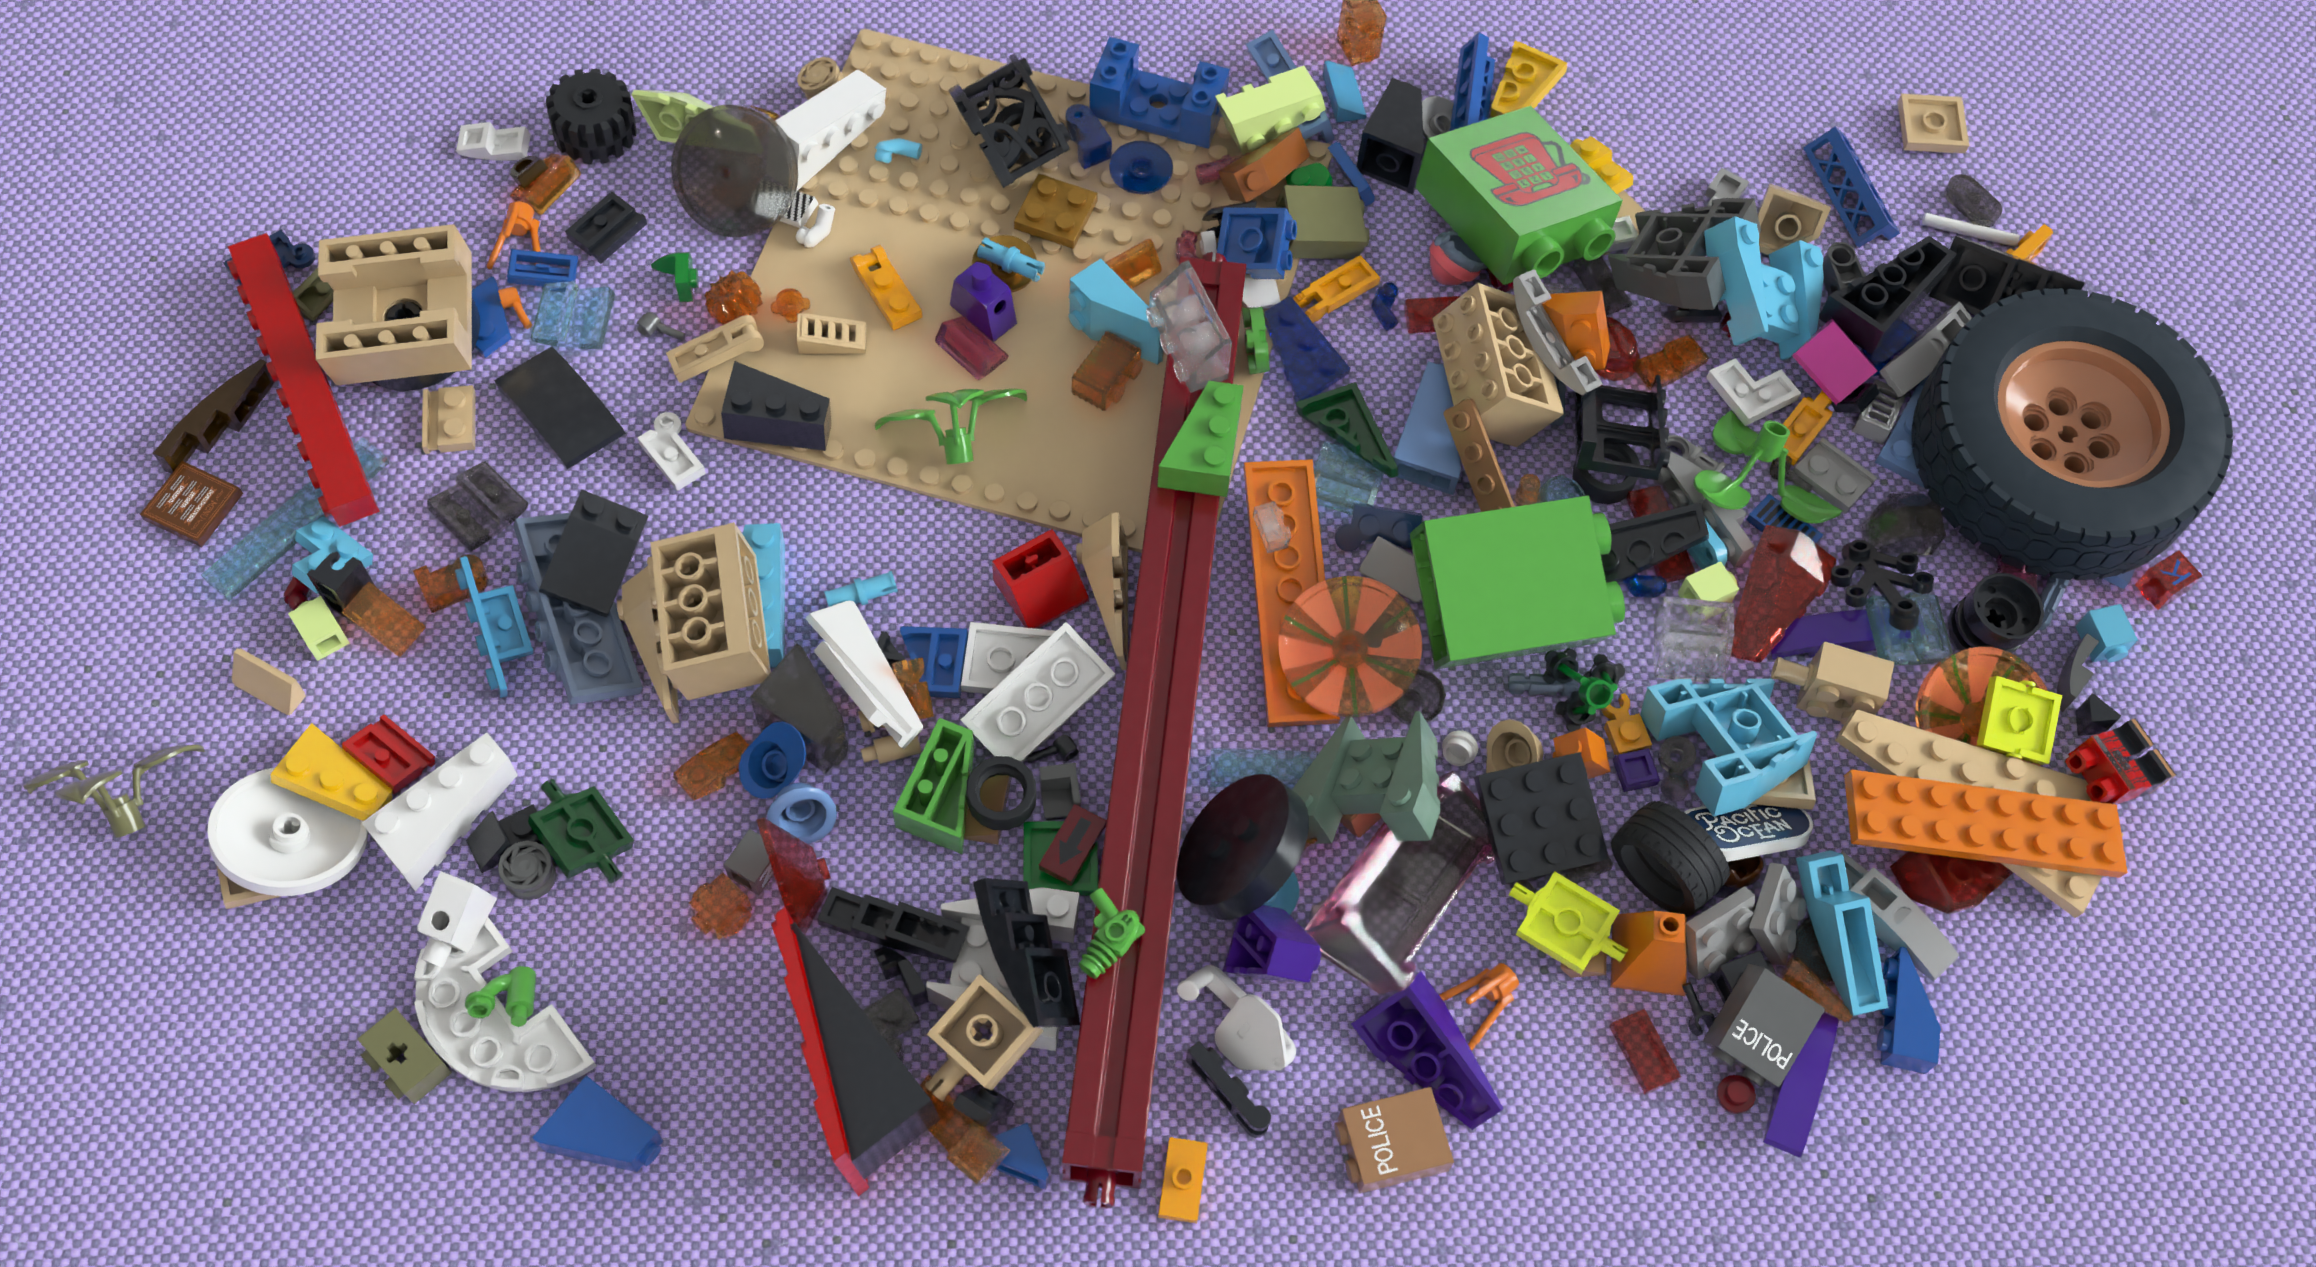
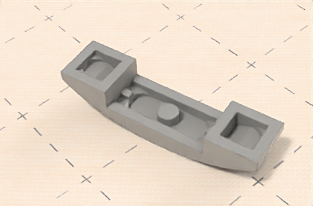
[1513,269,1603,395]

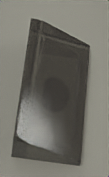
[1572,256,1632,316]

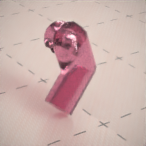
[1175,230,1200,262]

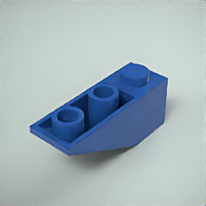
[1877,947,1941,1074]

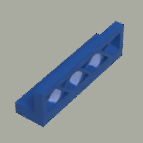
[1450,32,1495,131]
[1803,126,1900,248]

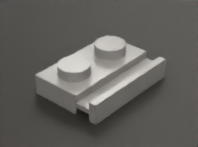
[1791,438,1877,514]

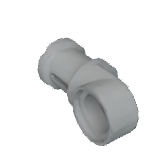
[1666,435,1727,473]

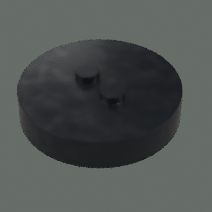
[1176,774,1309,920]

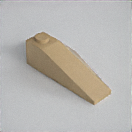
[1076,512,1128,670]
[617,566,680,724]

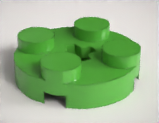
[1242,306,1270,374]

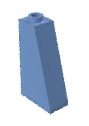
[1394,361,1460,495]

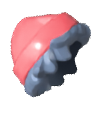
[1429,231,1487,286]

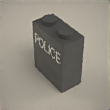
[1702,964,1825,1087]

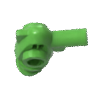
[1078,888,1145,979]

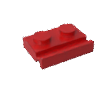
[342,714,435,795]

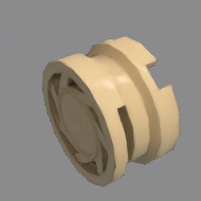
[797,57,845,100]

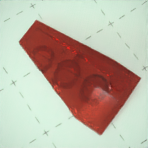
[1725,525,1836,663]
[756,817,831,935]
[1889,851,2013,914]

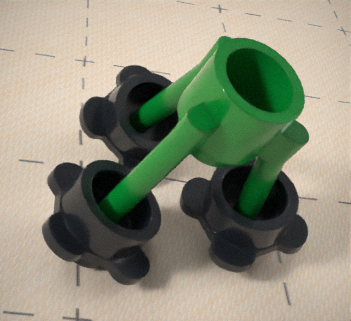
[1543,648,1625,732]

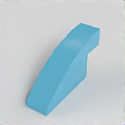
[1796,850,1889,1016]

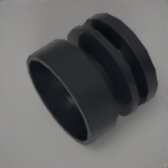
[1948,573,2044,663]

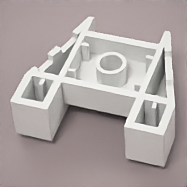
[926,887,1080,1051]

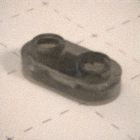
[1944,174,2003,227]

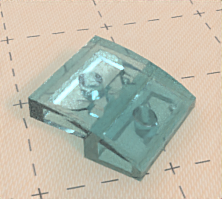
[530,281,615,349]
[1314,441,1384,515]
[1865,592,1954,665]

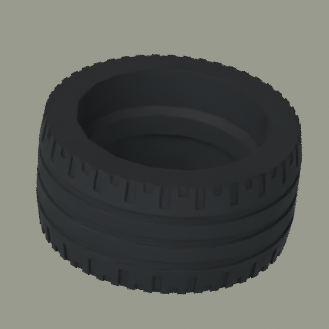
[1611,801,1730,917]

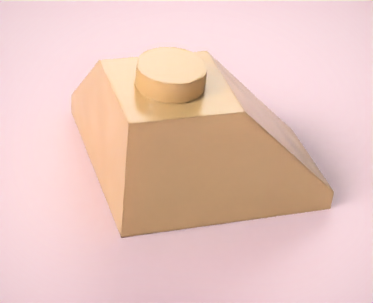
[1758,183,1831,255]

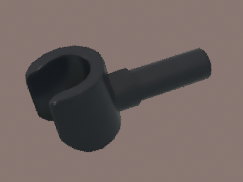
[1027,735,1079,763]
[1682,982,1716,1036]

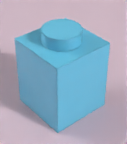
[2075,604,2138,662]

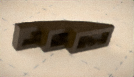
[153,359,274,474]

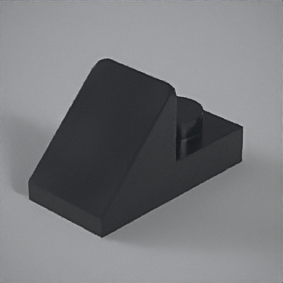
[466,804,542,873]

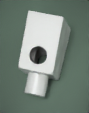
[417,871,497,968]

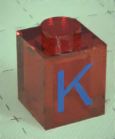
[2135,550,2203,610]

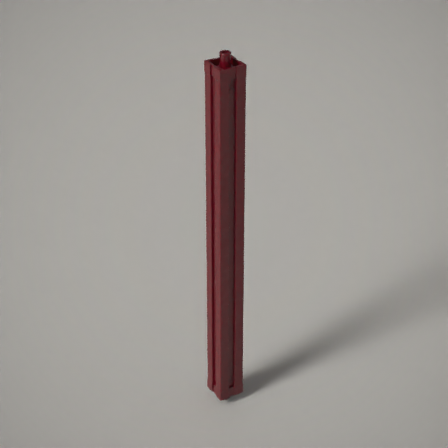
[1062,252,1246,1209]

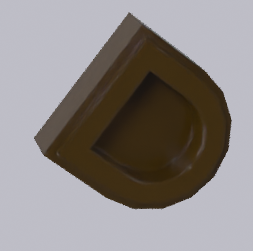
[510,156,549,188]

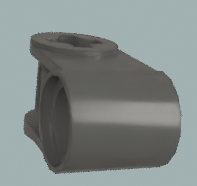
[1822,242,1867,296]

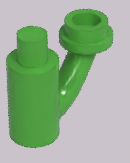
[465,966,536,1027]

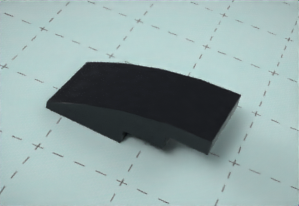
[1928,236,2087,315]
[494,346,626,469]
[973,878,1080,1028]

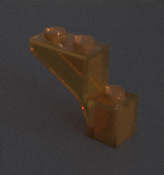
[920,1073,1010,1184]

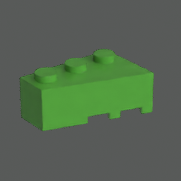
[1157,381,1244,497]
[893,718,974,855]

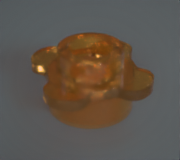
[770,288,810,323]

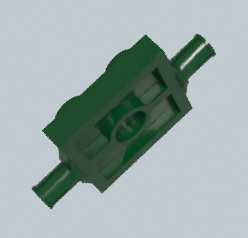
[528,779,634,884]

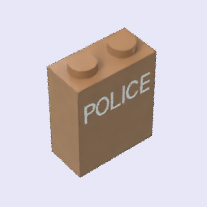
[1334,1087,1454,1194]

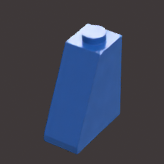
[532,1075,663,1172]

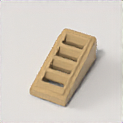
[797,314,866,354]

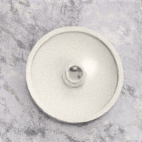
[208,767,368,896]

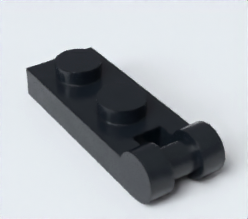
[1186,1041,1271,1138]

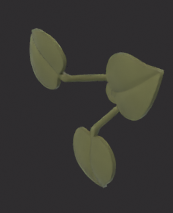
[23,745,205,838]

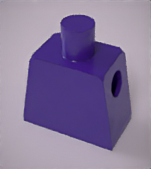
[950,262,1017,342]

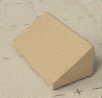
[232,648,306,715]

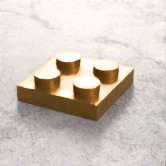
[1014,173,1098,249]

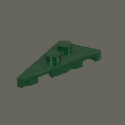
[1295,382,1398,478]

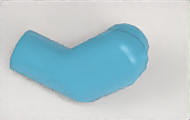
[874,138,922,163]

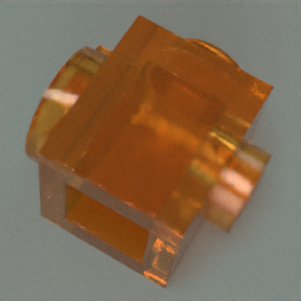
[689,872,753,940]

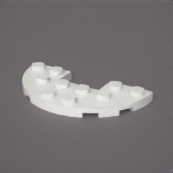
[414,917,597,1092]

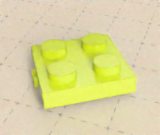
[1976,676,2062,765]

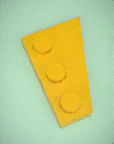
[1491,40,1567,118]
[271,723,392,821]

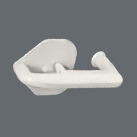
[1177,965,1296,1071]

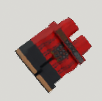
[2065,718,2176,804]

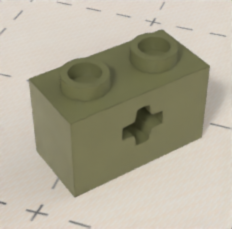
[357,1007,452,1105]

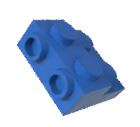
[1217,208,1297,279]

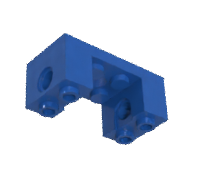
[1089,36,1230,149]

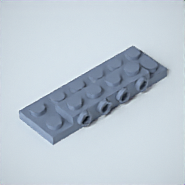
[513,513,643,705]

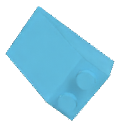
[1069,259,1165,364]

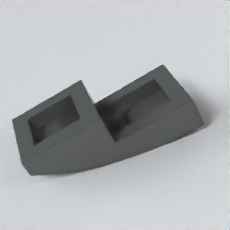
[2057,633,2099,712]

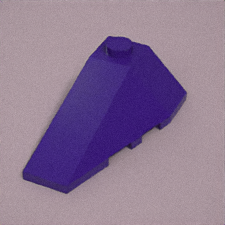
[1351,971,1504,1130]

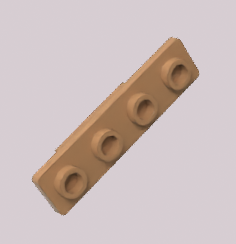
[1443,399,1515,512]

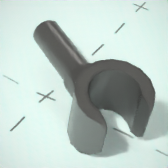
[637,312,685,341]

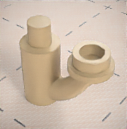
[858,711,922,764]

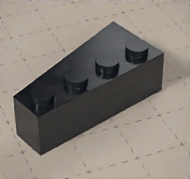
[1819,236,1956,355]

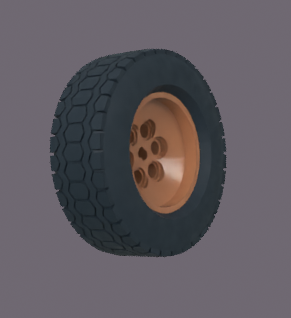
[1911,288,2233,580]

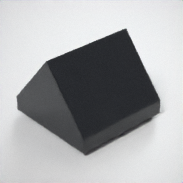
[2075,693,2121,736]

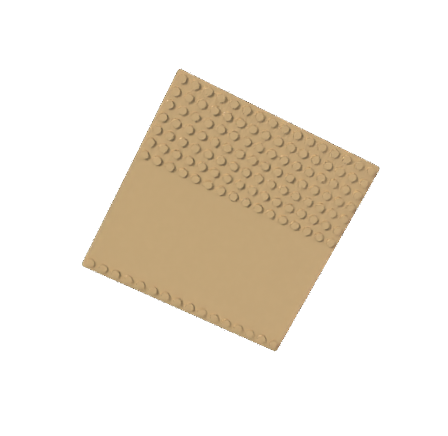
[685,29,1332,553]

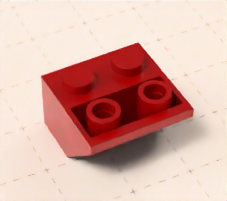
[992,529,1089,629]

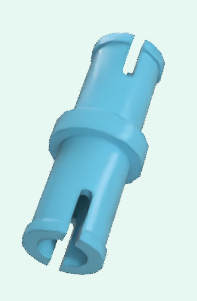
[977,238,1045,282]
[824,571,898,607]

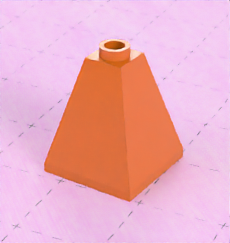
[1610,911,1687,996]

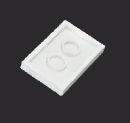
[961,622,1055,694]

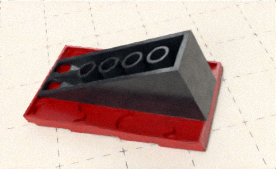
[771,906,941,1197]

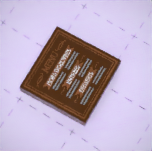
[140,461,243,547]

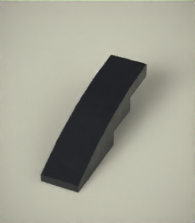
[817,887,970,963]

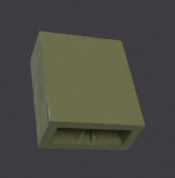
[1276,185,1370,259]

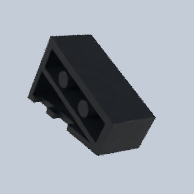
[721,361,832,451]

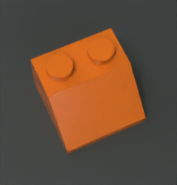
[1542,291,1610,370]

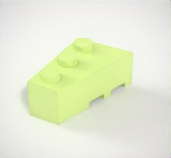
[1215,66,1326,156]

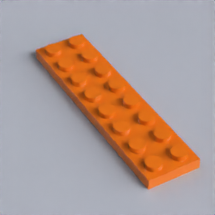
[1243,459,1340,727]
[1844,769,2128,878]

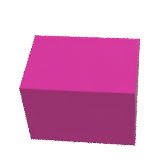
[1792,319,1877,405]

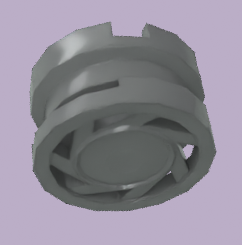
[498,841,557,900]

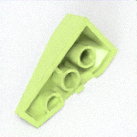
[631,90,765,154]

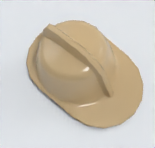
[1486,719,1543,773]

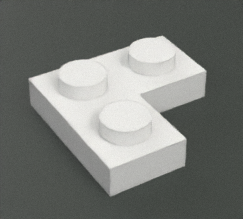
[1706,358,1801,426]

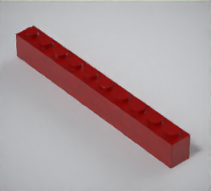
[227,233,380,527]

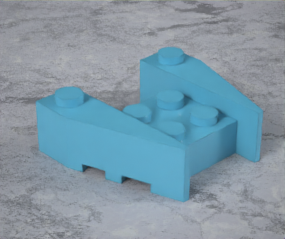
[1704,216,1824,361]
[1640,678,1817,817]

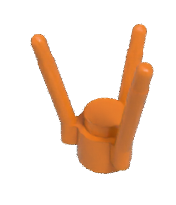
[486,201,540,269]
[1439,963,1519,1051]

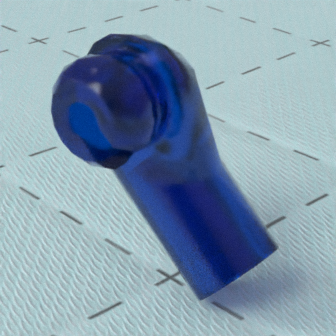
[1371,282,1399,330]
[1622,574,1667,598]

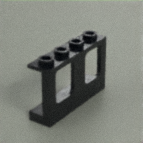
[1575,375,1670,481]

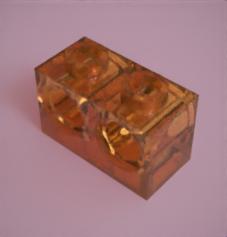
[1336,0,1387,66]

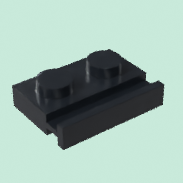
[565,191,647,264]

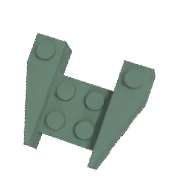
[1292,711,1440,844]

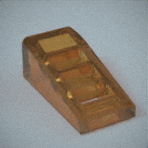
[1779,955,1852,1022]

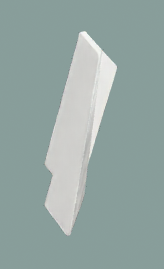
[805,601,923,749]

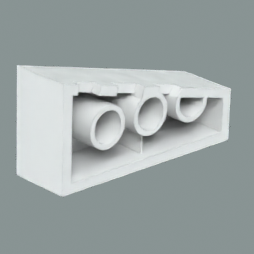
[767,70,886,191]
[362,733,518,892]

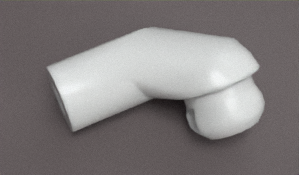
[796,204,835,248]

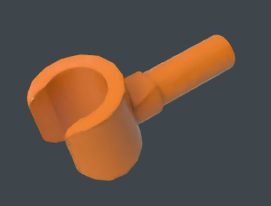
[498,287,532,329]

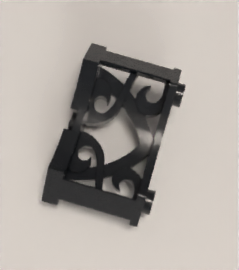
[948,53,1071,188]

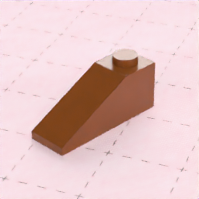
[1218,127,1310,202]

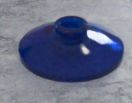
[1109,141,1173,194]

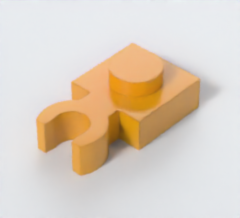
[1601,693,1652,755]

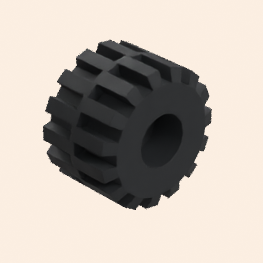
[546,68,637,164]

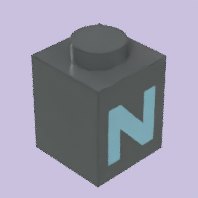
[723,829,784,895]

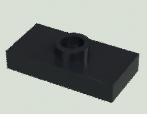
[953,1084,1015,1127]

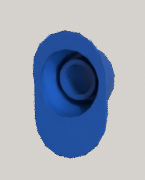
[739,721,806,799]

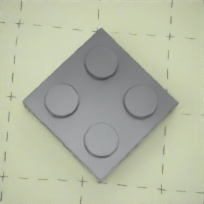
[1749,863,1806,966]
[1685,886,1757,981]

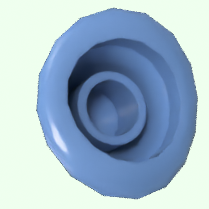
[767,783,837,844]

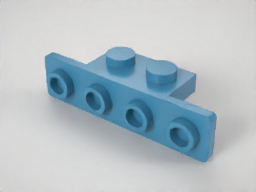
[455,556,533,698]

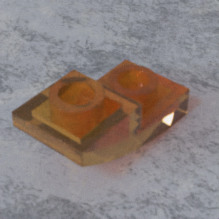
[1632,334,1709,391]
[673,731,749,801]

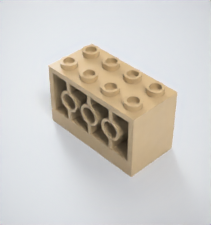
[1432,283,1564,447]
[647,522,772,700]

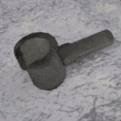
[1769,456,1813,493]

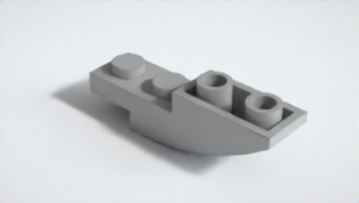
[1879,301,1972,397]
[1655,451,1755,568]
[1841,851,1959,982]

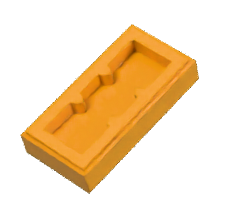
[1158,1137,1208,1224]

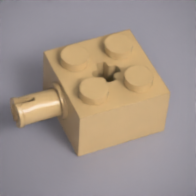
[1771,641,1895,725]
[924,974,1044,1101]

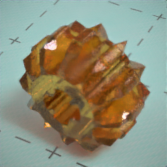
[704,270,763,325]

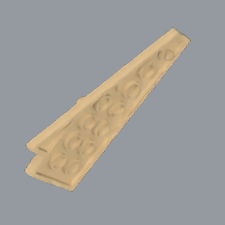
[1835,710,2124,918]

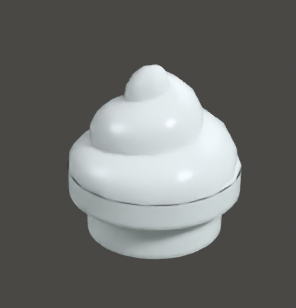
[1442,730,1479,766]

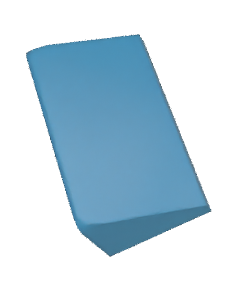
[1322,61,1367,123]

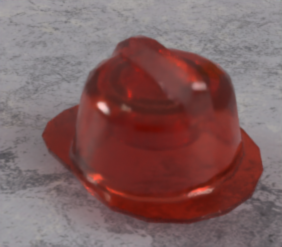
[1595,316,1640,381]

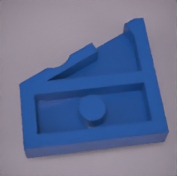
[472,276,512,358]
[900,626,969,698]

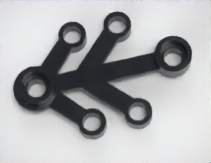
[1830,540,1934,630]

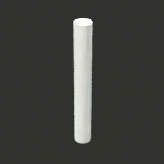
[1921,213,2020,247]

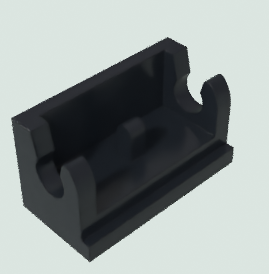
[307,551,380,623]

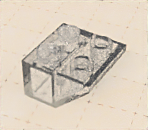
[1654,596,1734,683]

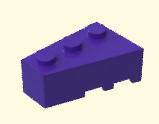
[1222,905,1321,983]

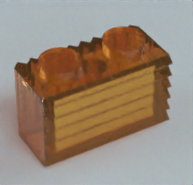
[1072,331,1143,411]

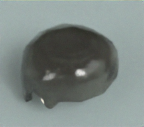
[1389,669,1446,725]

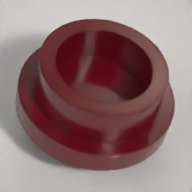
[1716,1075,1756,1114]

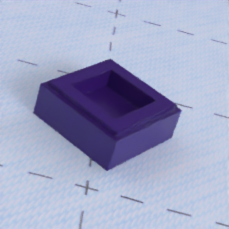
[1613,748,1660,792]

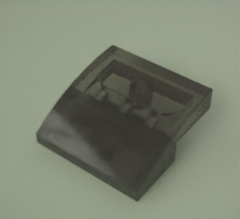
[427,461,528,552]

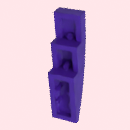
[1765,608,1917,660]
[1763,1012,1839,1158]

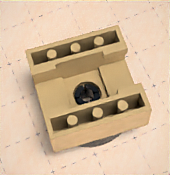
[316,224,480,391]

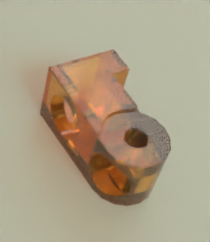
[413,554,489,613]

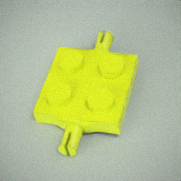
[1508,871,1628,975]

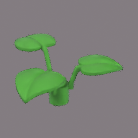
[875,388,1027,465]
[1693,410,1843,523]

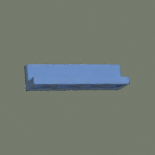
[1246,29,1335,143]

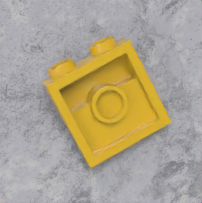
[1569,136,1633,194]

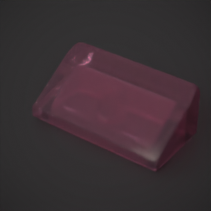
[935,316,1009,380]

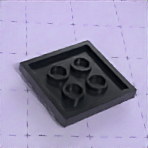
[1474,752,1609,885]

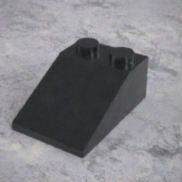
[539,490,649,618]

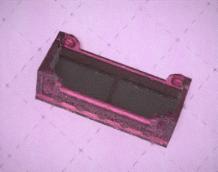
[1304,771,1495,995]

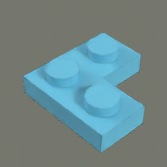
[292,516,373,594]

